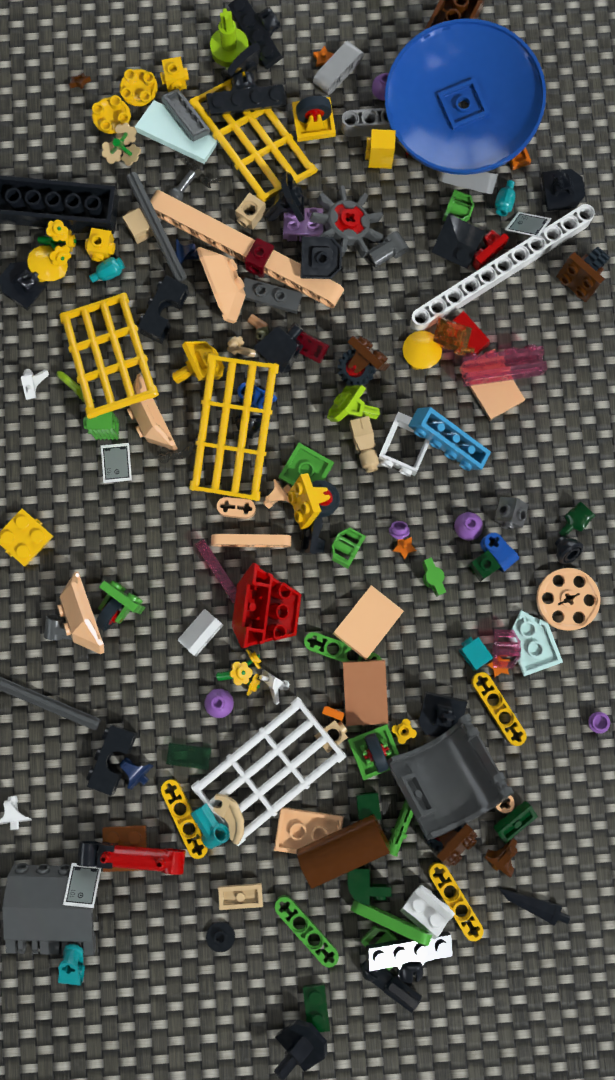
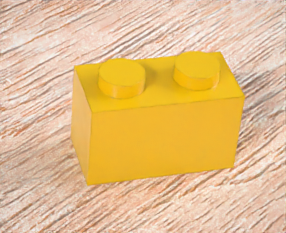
[365,129,396,169]

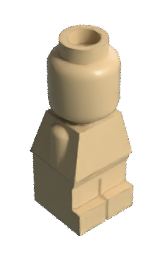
[349,416,379,473]

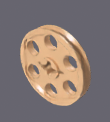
[536,568,600,631]

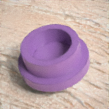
[389,521,410,539]
[588,712,610,733]

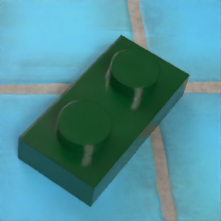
[493,801,538,844]
[303,983,330,1032]

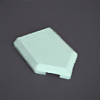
[509,610,563,676]

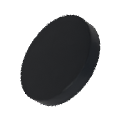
[206,921,235,952]

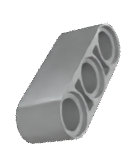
[313,41,364,95]
[341,108,391,137]
[437,170,498,194]

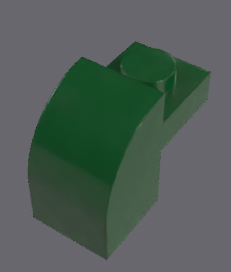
[347,866,391,905]

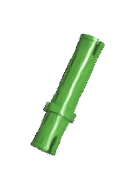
[389,799,413,857]

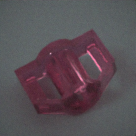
[493,629,521,669]

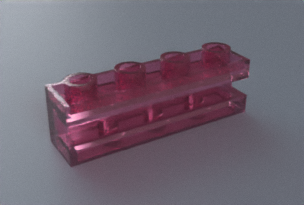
[460,344,548,387]

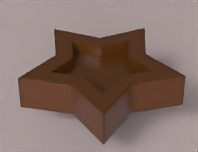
[69,72,91,89]

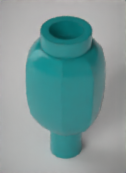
[495,180,516,216]
[89,257,125,283]

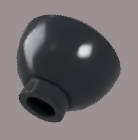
[235,415,261,439]
[555,536,583,564]

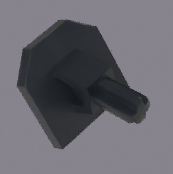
[541,169,586,211]
[265,171,305,222]
[299,236,342,279]
[0,261,50,311]
[418,691,468,737]
[274,1019,328,1080]

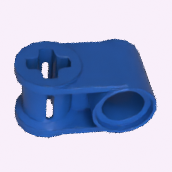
[237,382,277,415]
[480,533,519,573]

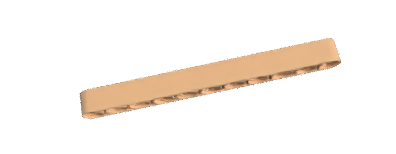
[150,190,344,308]

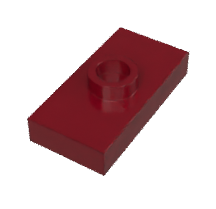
[297,332,330,364]

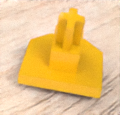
[172,341,225,384]

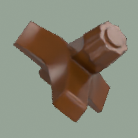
[484,838,518,878]

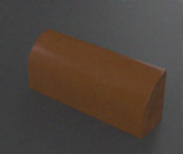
[297,814,390,889]

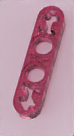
[195,539,236,604]

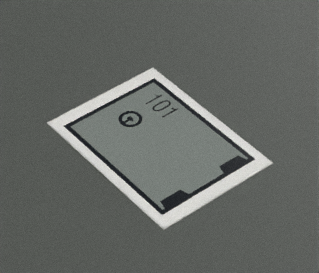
[505,212,552,237]
[101,443,132,483]
[63,863,101,908]

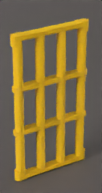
[189,71,318,202]
[59,293,159,419]
[189,354,279,501]

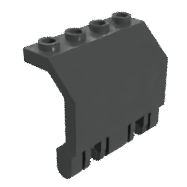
[2,863,96,956]

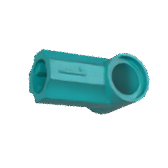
[191,803,230,849]

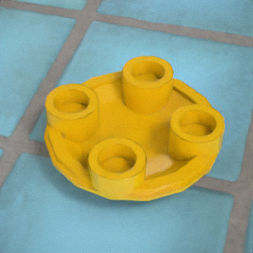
[120,69,158,106]
[92,95,131,134]
[27,245,68,282]
[402,330,442,370]

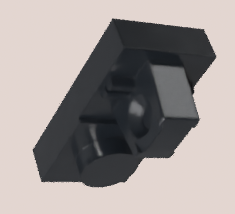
[299,517,326,555]

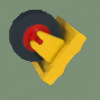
[292,96,336,142]
[288,473,340,530]

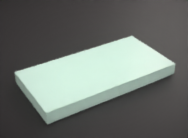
[135,100,219,164]

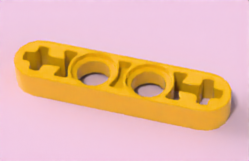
[471,672,526,746]
[161,779,208,859]
[428,862,483,941]

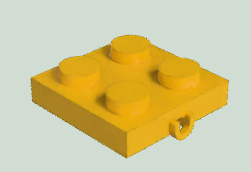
[0,508,54,567]

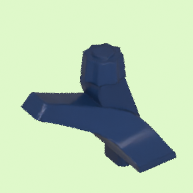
[175,239,199,264]
[120,757,153,790]

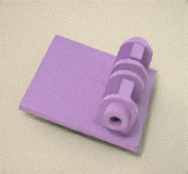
[283,207,323,241]

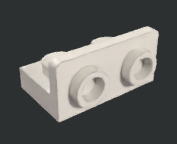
[400,885,455,941]

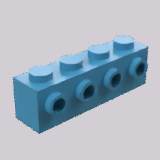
[408,407,491,471]

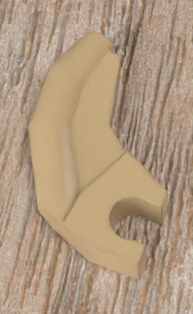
[213,794,244,845]

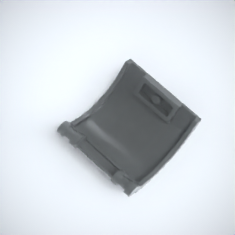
[387,714,514,841]

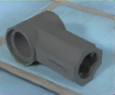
[367,231,409,267]
[44,614,72,641]

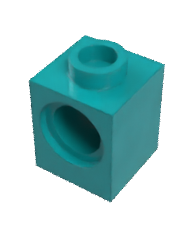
[459,637,493,671]

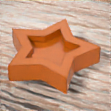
[313,46,334,67]
[393,537,417,560]
[486,653,510,678]

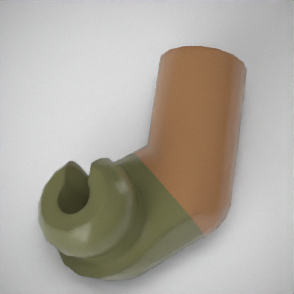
[247,314,269,341]

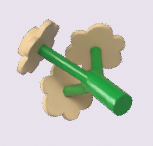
[101,122,141,166]

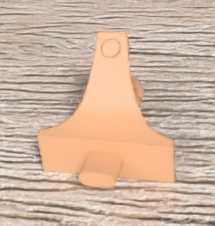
[263,479,291,509]

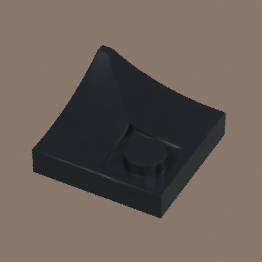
[221,42,261,82]
[432,213,485,269]

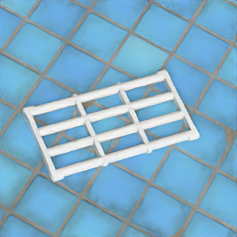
[191,697,347,846]

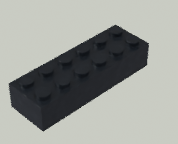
[0,175,119,234]

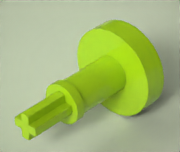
[210,8,249,67]

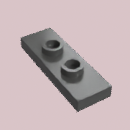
[162,88,210,142]
[243,277,302,314]

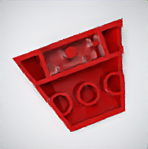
[232,563,302,648]

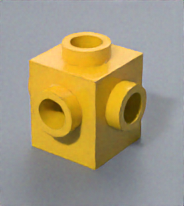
[160,56,189,92]
[85,228,115,262]

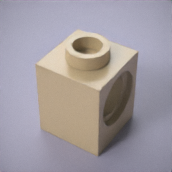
[235,193,266,230]
[123,207,154,244]
[314,720,348,753]

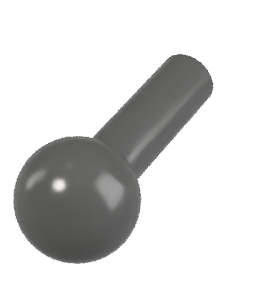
[168,169,197,201]

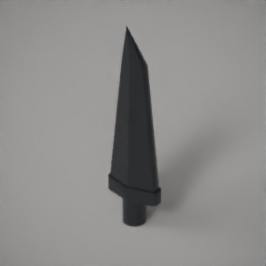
[499,888,570,926]

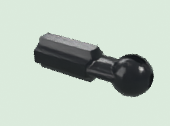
[361,960,422,1013]

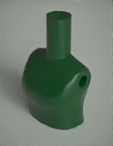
[558,501,596,537]

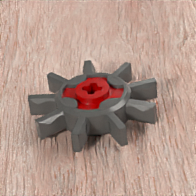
[309,186,383,258]

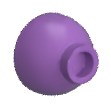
[371,73,389,101]
[454,512,483,541]
[204,689,234,718]

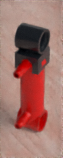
[77,841,186,875]

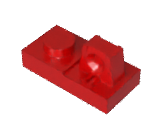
[472,230,509,271]

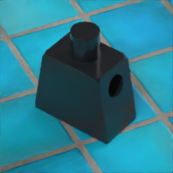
[254,322,304,373]

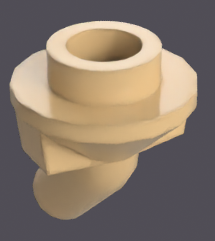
[227,336,256,357]

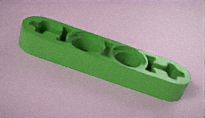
[304,632,382,662]
[275,895,339,967]
[350,899,433,946]

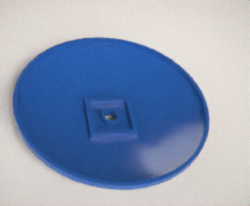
[385,19,546,175]

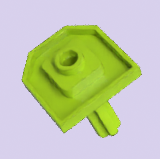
[327,385,380,422]

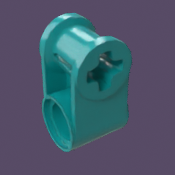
[58,944,85,986]

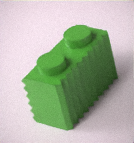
[83,411,119,440]

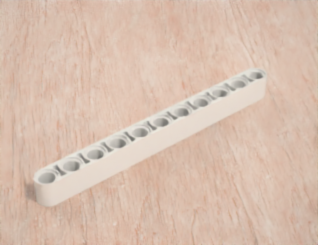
[410,204,595,332]

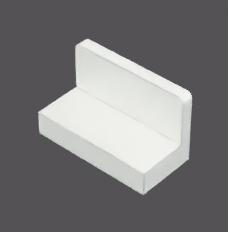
[178,609,223,656]

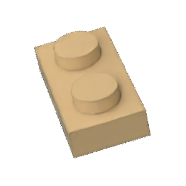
[218,883,263,910]

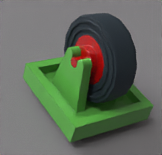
[96,580,146,631]
[348,724,399,780]

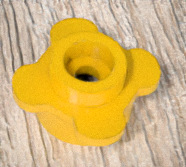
[392,719,417,744]

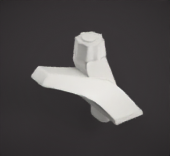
[21,369,49,400]
[259,669,290,705]
[0,796,32,830]

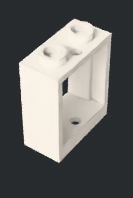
[378,412,430,476]

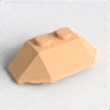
[196,247,246,324]
[127,373,178,451]
[57,572,104,654]

